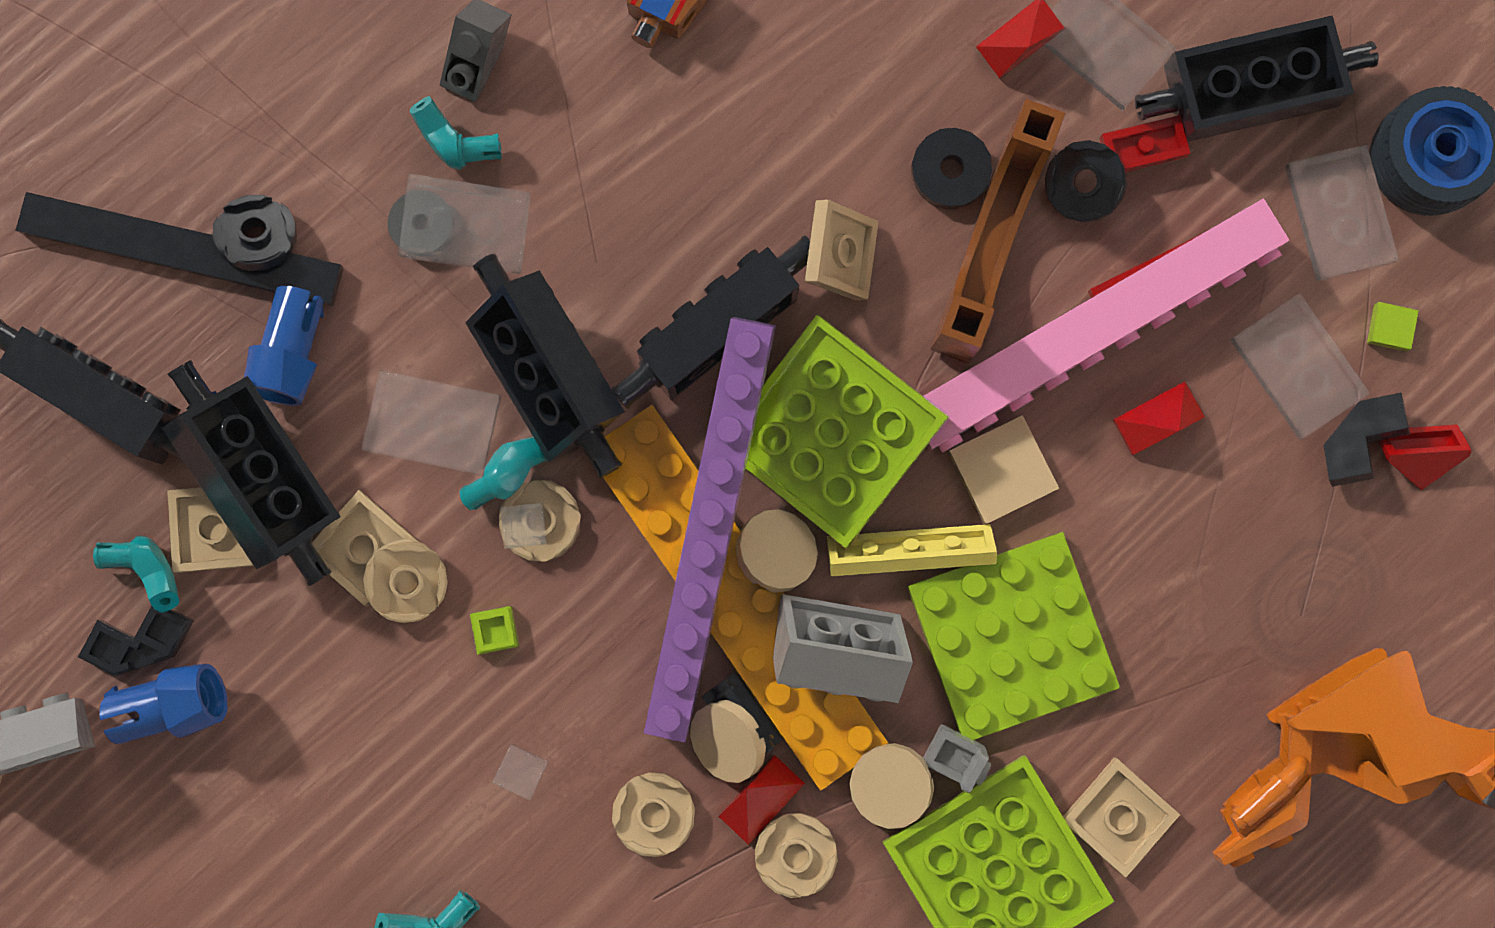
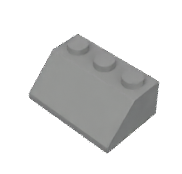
[773,594,913,703]
[0,693,95,775]

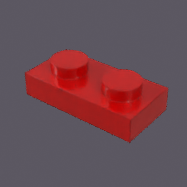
[1099,115,1191,172]

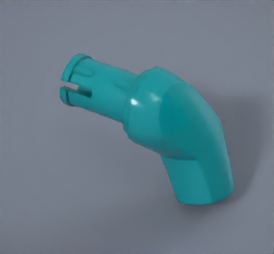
[409,96,502,170]
[460,437,547,510]
[93,535,180,613]
[374,890,480,928]

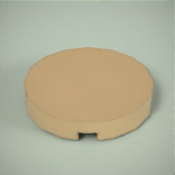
[499,480,581,562]
[735,509,818,593]
[363,539,448,623]
[690,700,766,783]
[850,743,934,829]
[612,772,695,857]
[755,813,838,898]

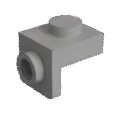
[923,724,991,793]

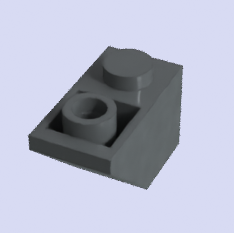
[439,0,512,102]

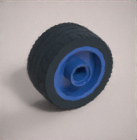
[1369,86,1495,216]

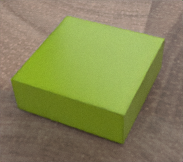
[1367,302,1419,352]
[470,606,520,655]

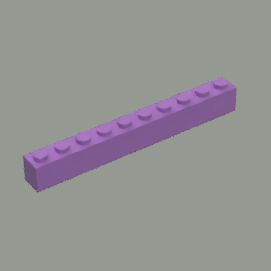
[644,317,776,742]

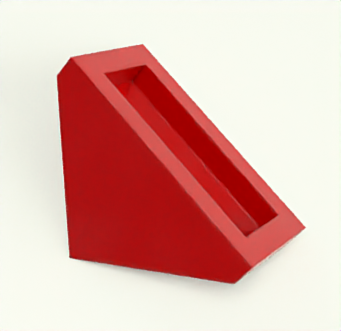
[976,0,1065,79]
[1113,382,1205,455]
[1378,424,1472,490]
[718,755,805,845]

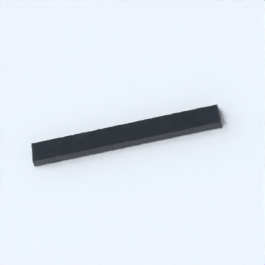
[15,192,343,306]

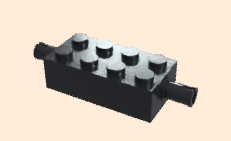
[1135,15,1379,142]
[611,235,810,409]
[465,253,625,479]
[0,319,183,465]
[162,360,341,586]

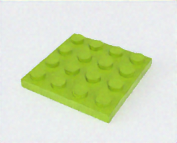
[746,315,950,548]
[907,532,1120,740]
[882,755,1115,928]

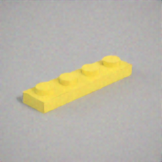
[827,524,997,576]

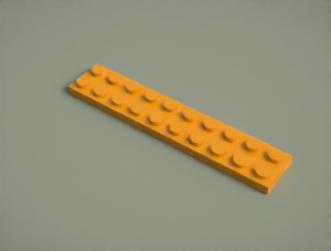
[603,405,888,791]

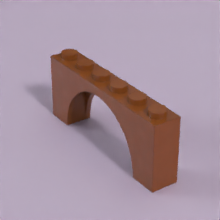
[930,99,1066,364]

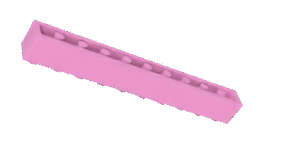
[924,198,1290,453]

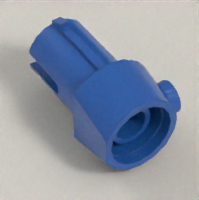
[244,286,324,406]
[99,664,228,744]

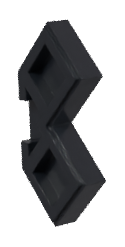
[1323,392,1410,487]
[78,606,194,676]

